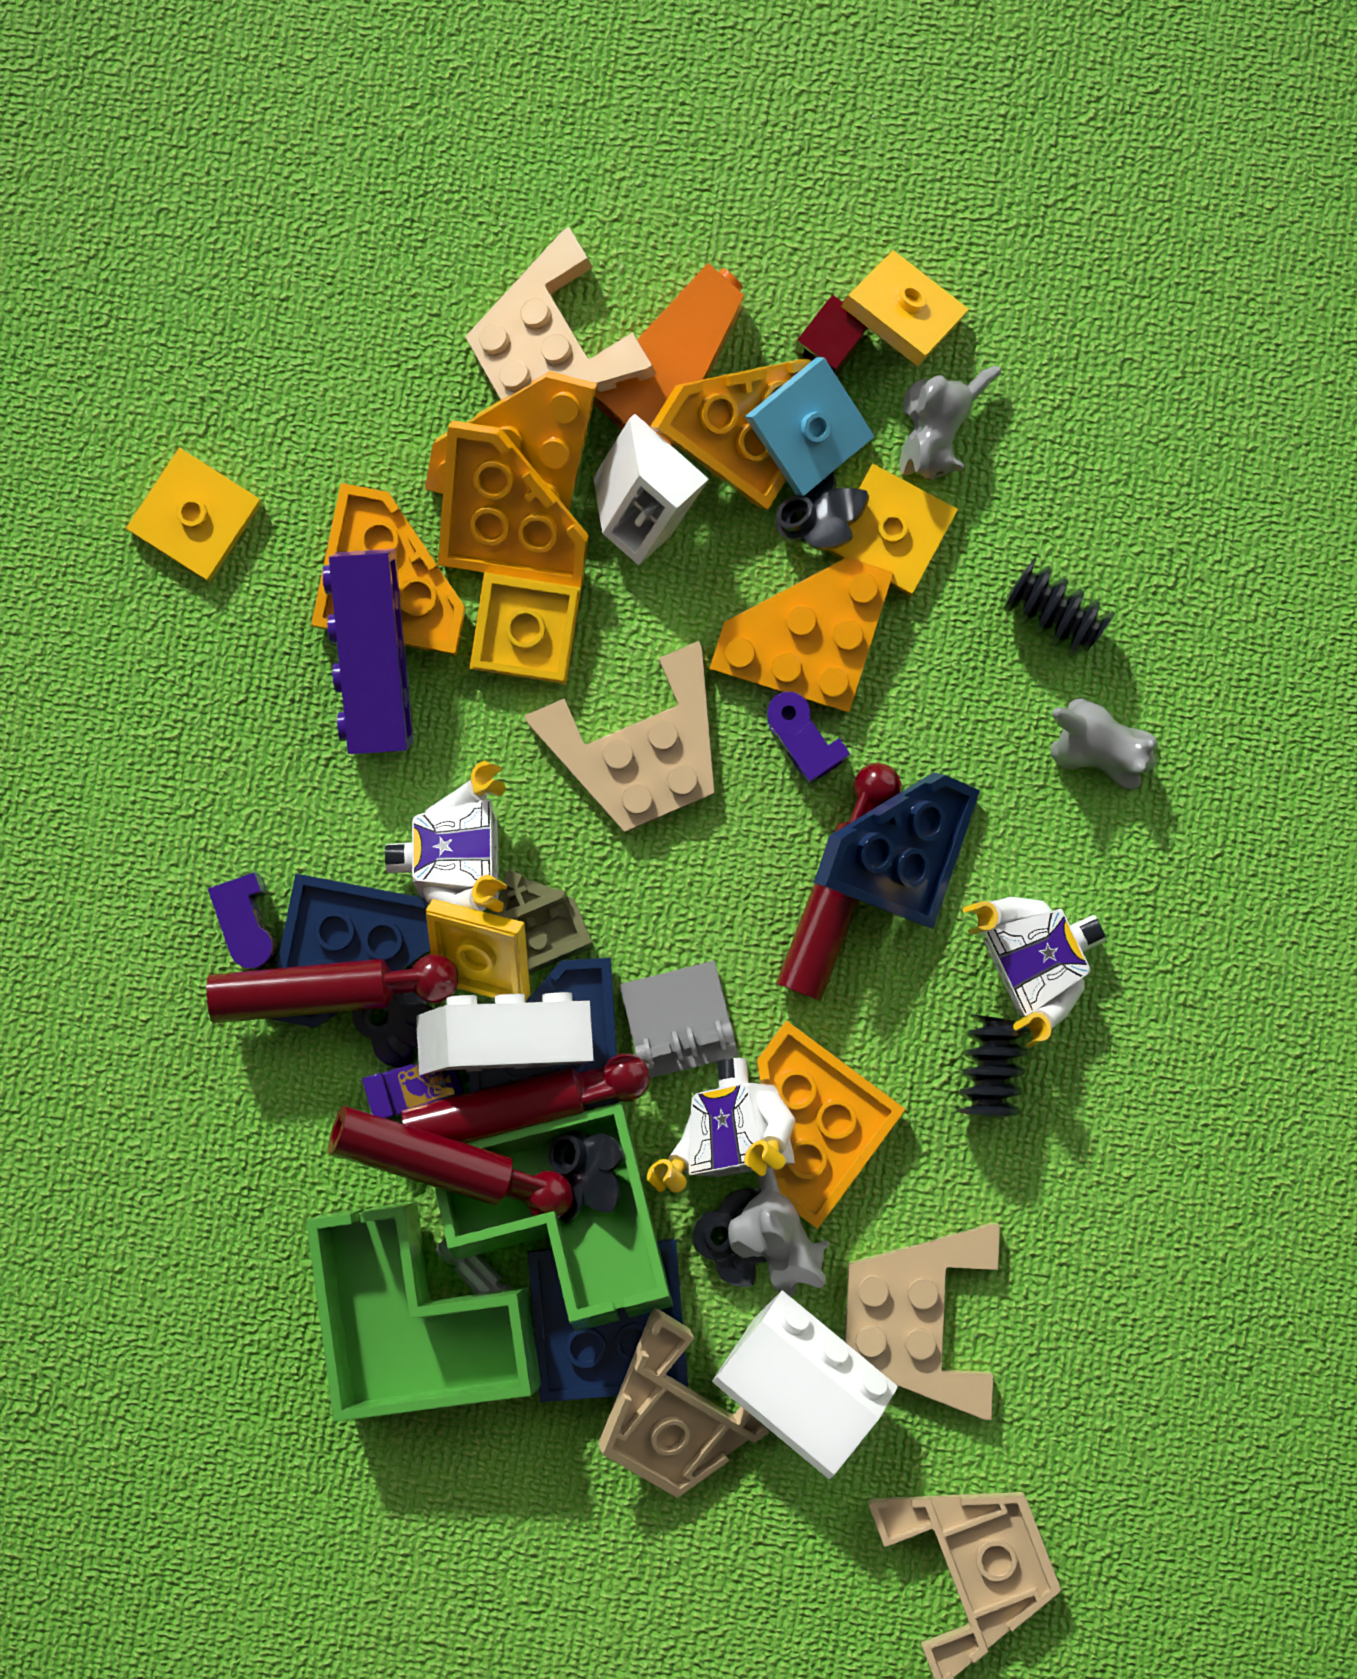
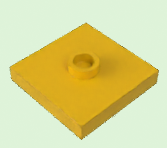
[841,250,969,366]
[126,447,263,583]
[826,463,958,596]
[469,572,581,684]
[426,899,531,1003]

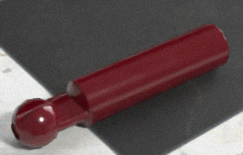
[775,762,902,1001]
[206,954,458,1024]
[401,1054,650,1143]
[327,1106,573,1218]

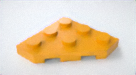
[650,359,811,510]
[425,371,597,512]
[438,421,589,587]
[311,483,466,656]
[710,558,894,712]
[757,1020,906,1229]

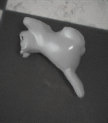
[900,366,1001,480]
[1051,698,1157,790]
[728,1168,829,1296]

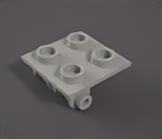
[619,961,738,1078]

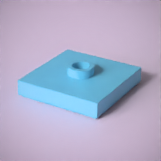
[745,357,875,496]

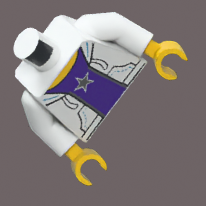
[385,761,507,913]
[962,897,1106,1048]
[647,1058,795,1192]

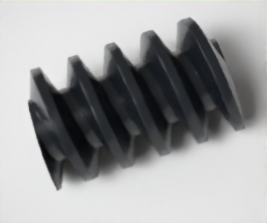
[1004,556,1115,659]
[956,1014,1031,1119]

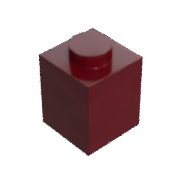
[795,294,870,376]

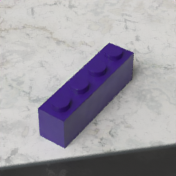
[323,548,414,754]

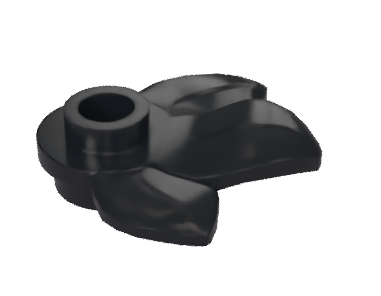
[776,472,869,550]
[352,992,433,1068]
[548,1130,625,1225]
[691,1188,767,1287]

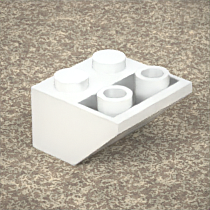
[593,414,709,565]

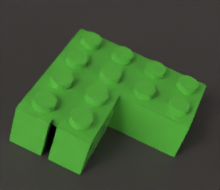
[435,1102,673,1332]
[306,1201,541,1421]

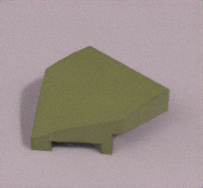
[491,870,594,974]

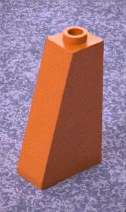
[593,263,744,448]

